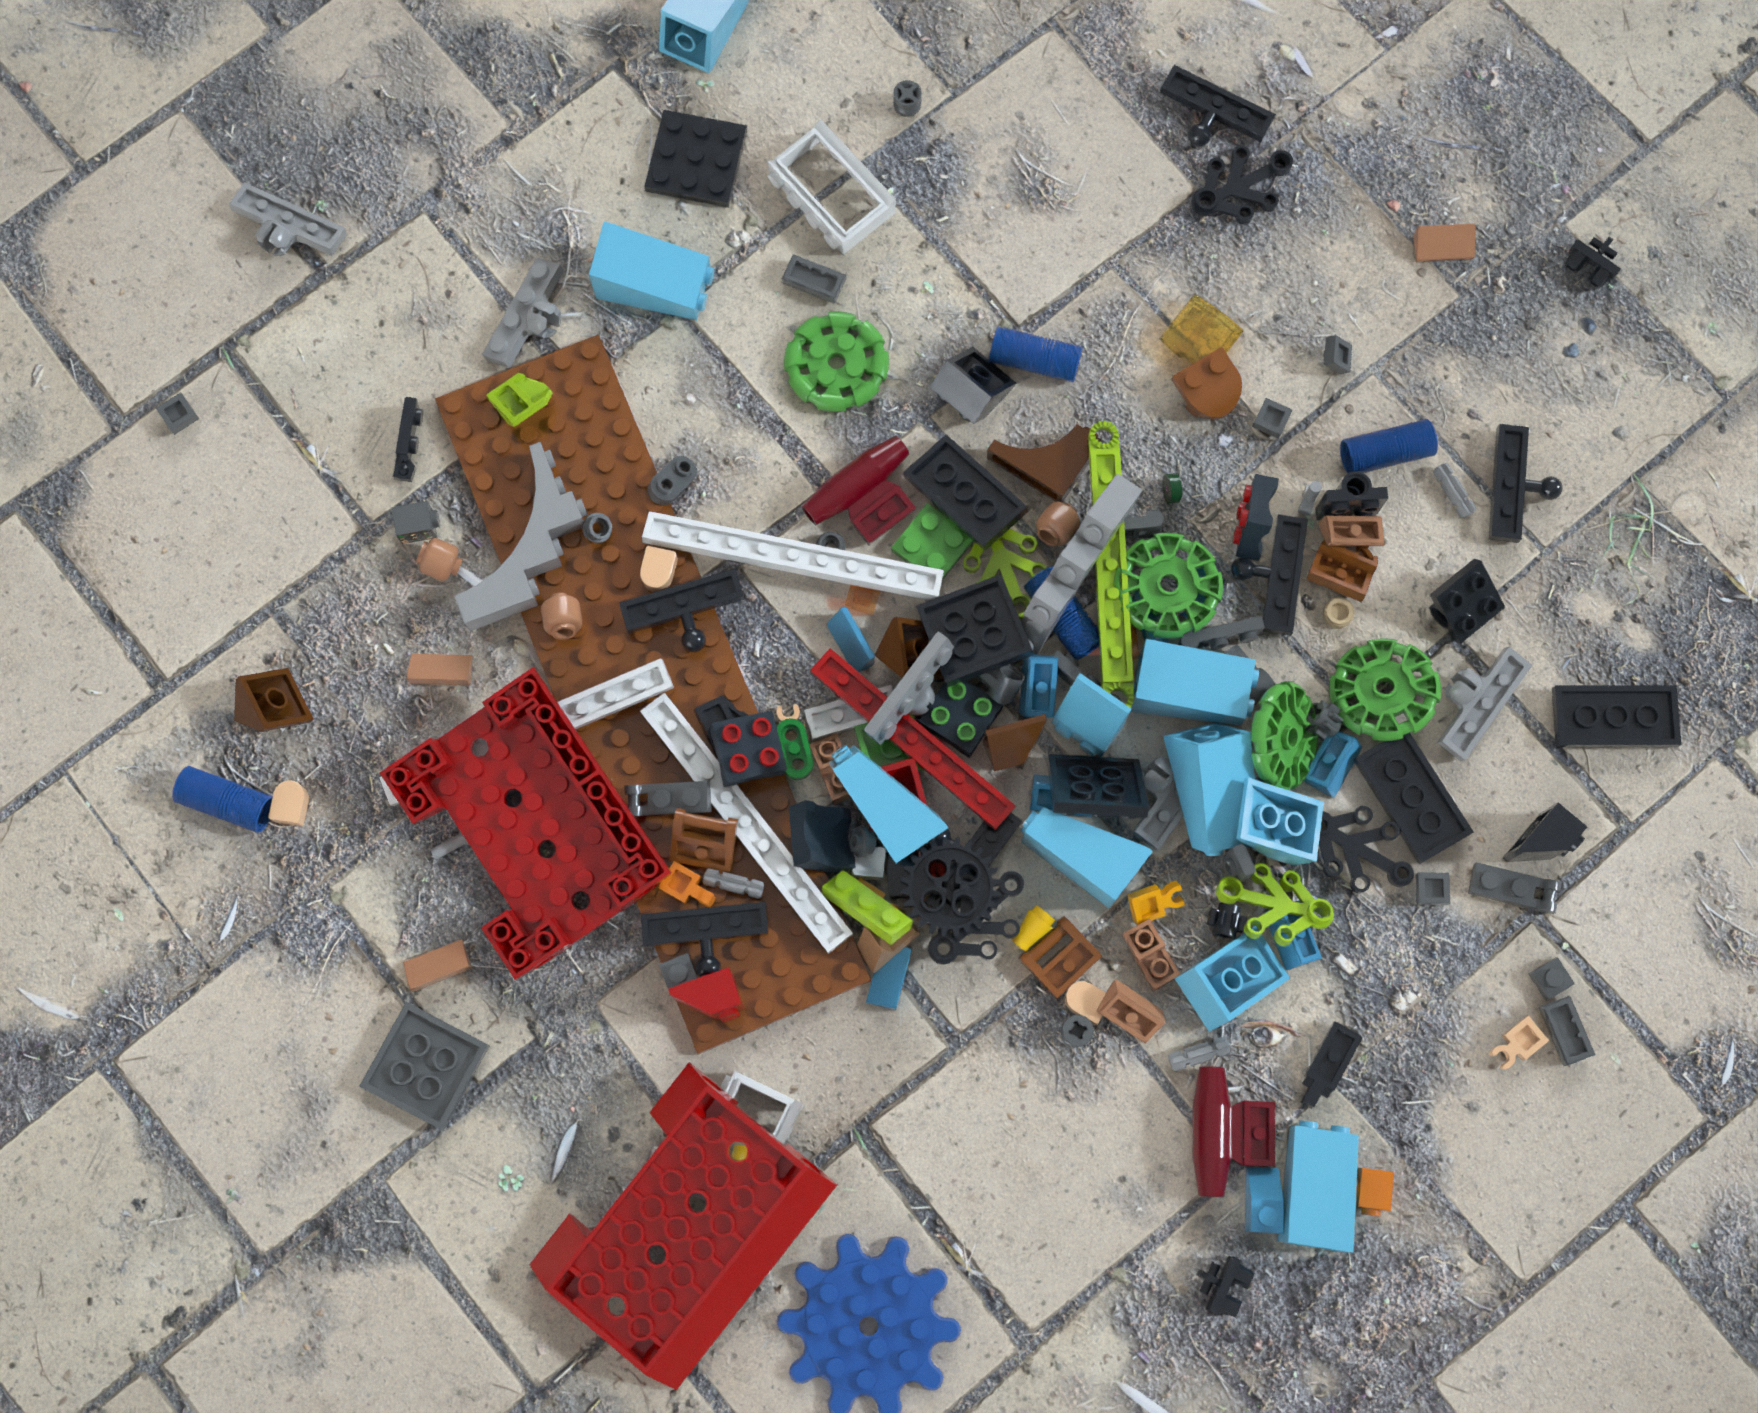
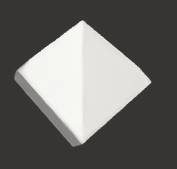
[852,847,886,881]

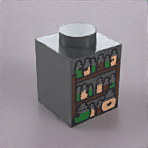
[392,501,440,544]

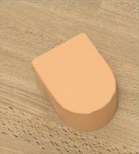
[640,546,678,592]
[268,780,309,826]
[1065,981,1106,1025]

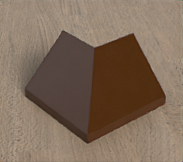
[875,617,945,683]
[234,668,314,732]
[983,714,1047,772]

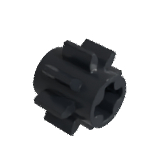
[1207,903,1247,939]

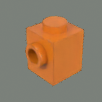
[1356,1168,1394,1217]

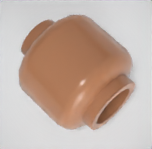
[1036,502,1080,546]
[415,538,463,581]
[541,593,582,640]

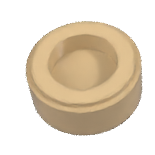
[1323,597,1355,629]

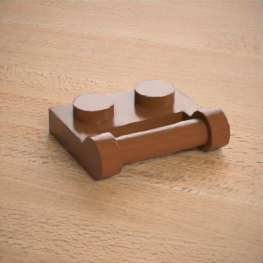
[669,808,738,872]
[1018,916,1102,999]

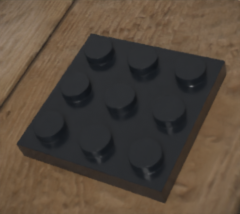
[644,110,748,208]
[916,574,1033,688]
[1047,754,1149,819]

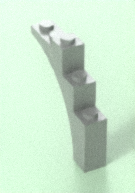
[455,442,588,631]
[1021,474,1143,655]

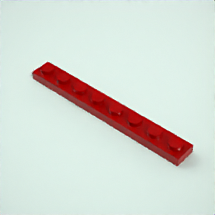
[810,648,1016,831]

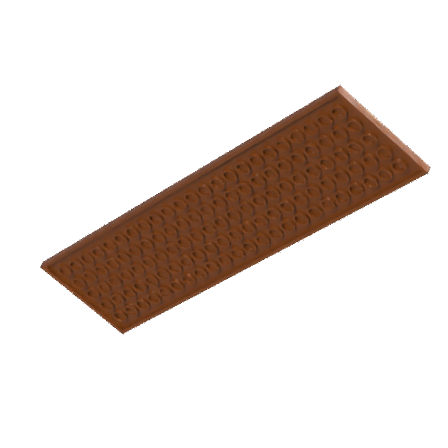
[435,334,871,1055]

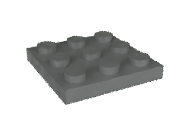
[359,1002,490,1131]

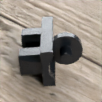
[1565,237,1621,289]
[1196,1256,1254,1317]

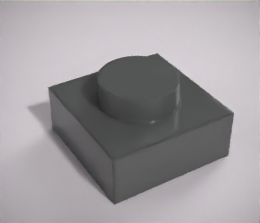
[1323,335,1352,375]
[156,392,199,435]
[1252,398,1293,439]
[1415,872,1450,905]
[659,953,698,989]
[1529,957,1575,1001]

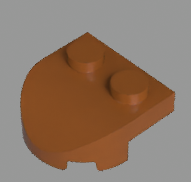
[1171,347,1242,421]
[1306,540,1378,603]

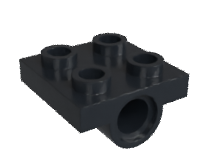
[1315,471,1388,520]
[1429,558,1505,644]

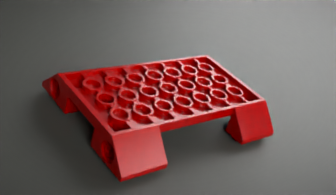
[380,667,672,980]
[529,1062,838,1390]

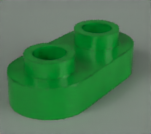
[777,718,813,780]

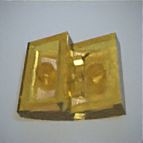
[1159,295,1244,364]

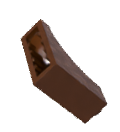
[987,424,1102,503]

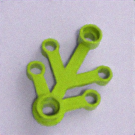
[963,529,1047,620]
[1216,863,1334,946]

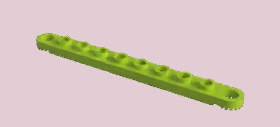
[1088,420,1135,708]

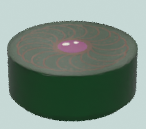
[1162,473,1183,504]

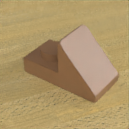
[857,908,920,973]

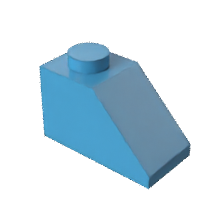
[1245,1167,1284,1234]

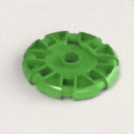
[784,311,889,412]
[1114,533,1223,639]
[1329,638,1441,741]
[1251,681,1317,790]

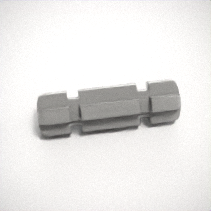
[1433,463,1476,518]
[703,868,764,898]
[1168,1037,1230,1071]

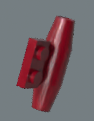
[802,436,916,546]
[1192,1066,1275,1197]

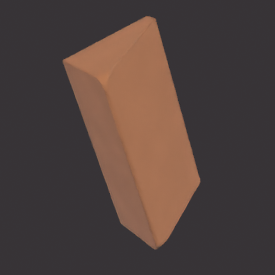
[1413,224,1476,262]
[1318,516,1385,546]
[407,653,473,686]
[403,939,473,992]
[1097,979,1166,1044]

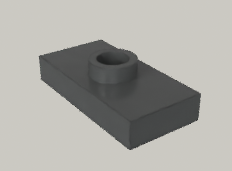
[781,254,846,304]
[1223,843,1256,883]
[1538,996,1596,1066]

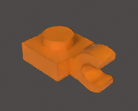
[658,861,716,907]

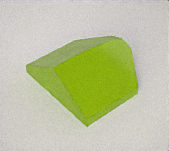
[486,373,553,427]

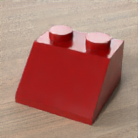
[668,967,745,1023]

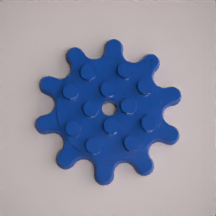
[777,1234,961,1413]

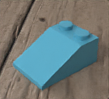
[1052,673,1131,757]
[1237,778,1324,866]
[1175,926,1290,1032]

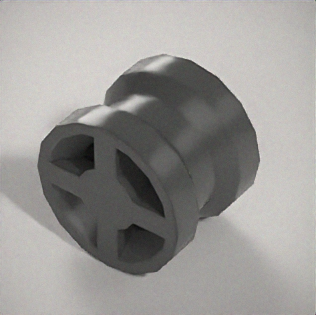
[893,80,922,117]
[1060,1015,1094,1048]

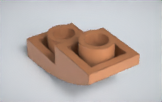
[809,733,851,805]
[1122,919,1180,992]

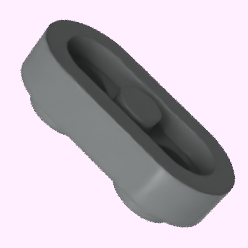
[647,456,697,505]

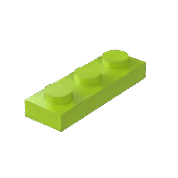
[822,870,913,945]

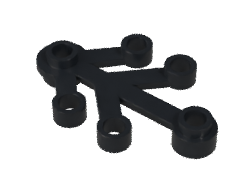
[1191,145,1293,224]
[1319,806,1414,893]
[928,871,1024,965]

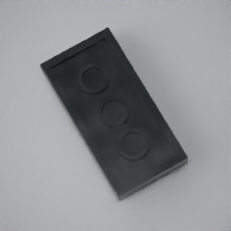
[903,434,1028,551]
[1552,685,1682,747]
[1353,733,1474,865]

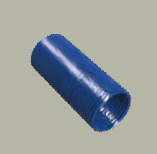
[989,326,1083,383]
[1340,419,1438,474]
[1024,566,1099,660]
[172,766,273,833]

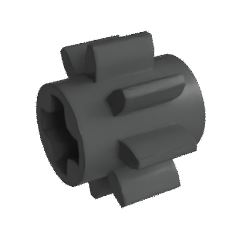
[1305,700,1343,740]

